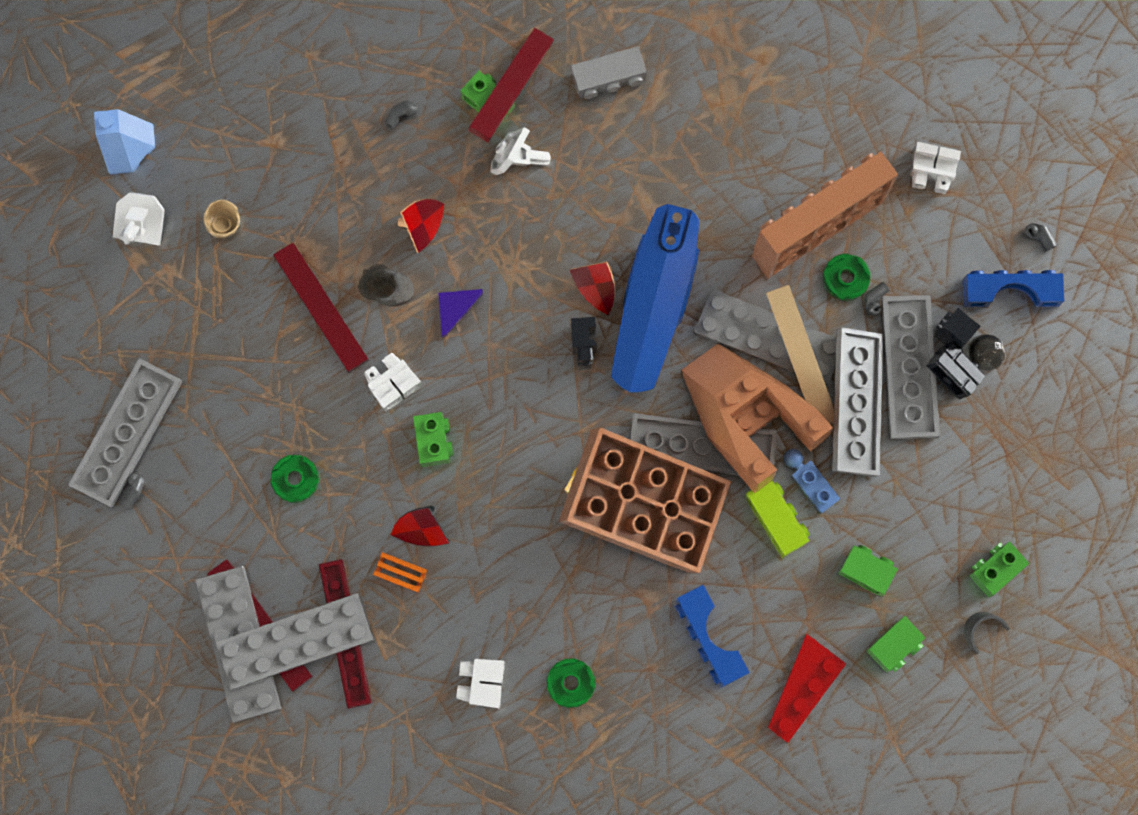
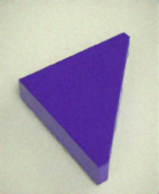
[439,289,483,337]

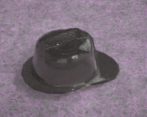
[358,264,414,306]

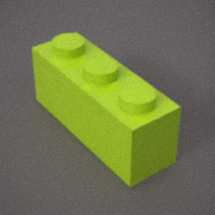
[744,481,810,559]

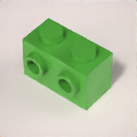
[460,71,515,120]
[413,412,454,467]
[969,541,1030,598]
[838,545,898,597]
[866,616,925,673]

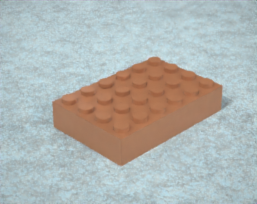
[752,152,898,279]
[558,427,731,574]

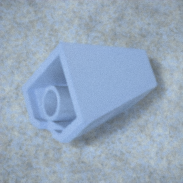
[94,109,155,175]

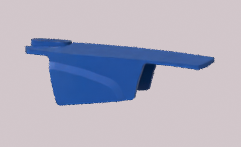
[611,204,700,393]

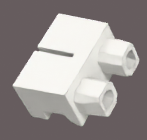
[909,142,961,194]
[364,353,422,412]
[456,659,505,709]

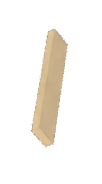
[766,284,834,424]

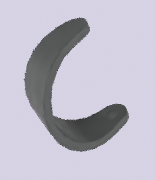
[964,612,1010,655]

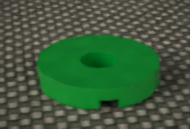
[823,254,871,301]
[271,455,319,503]
[547,658,595,708]

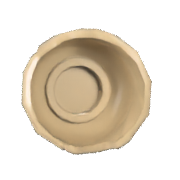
[204,200,240,238]

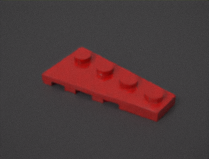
[767,634,846,743]

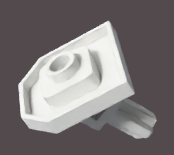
[490,127,550,175]
[113,192,165,245]

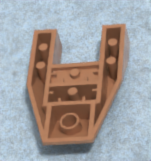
[681,343,833,493]

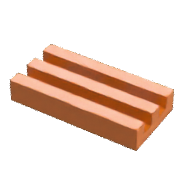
[373,552,428,593]

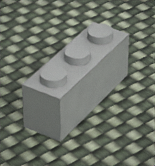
[571,46,647,99]

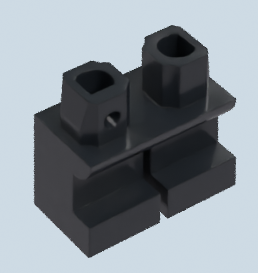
[571,317,597,366]

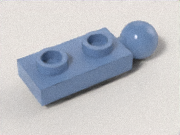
[783,449,840,514]

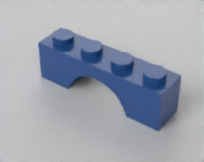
[963,270,1065,307]
[675,585,750,687]

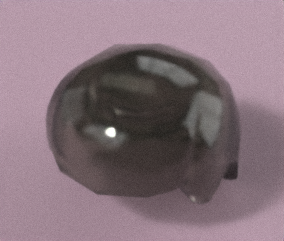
[968,334,1005,371]

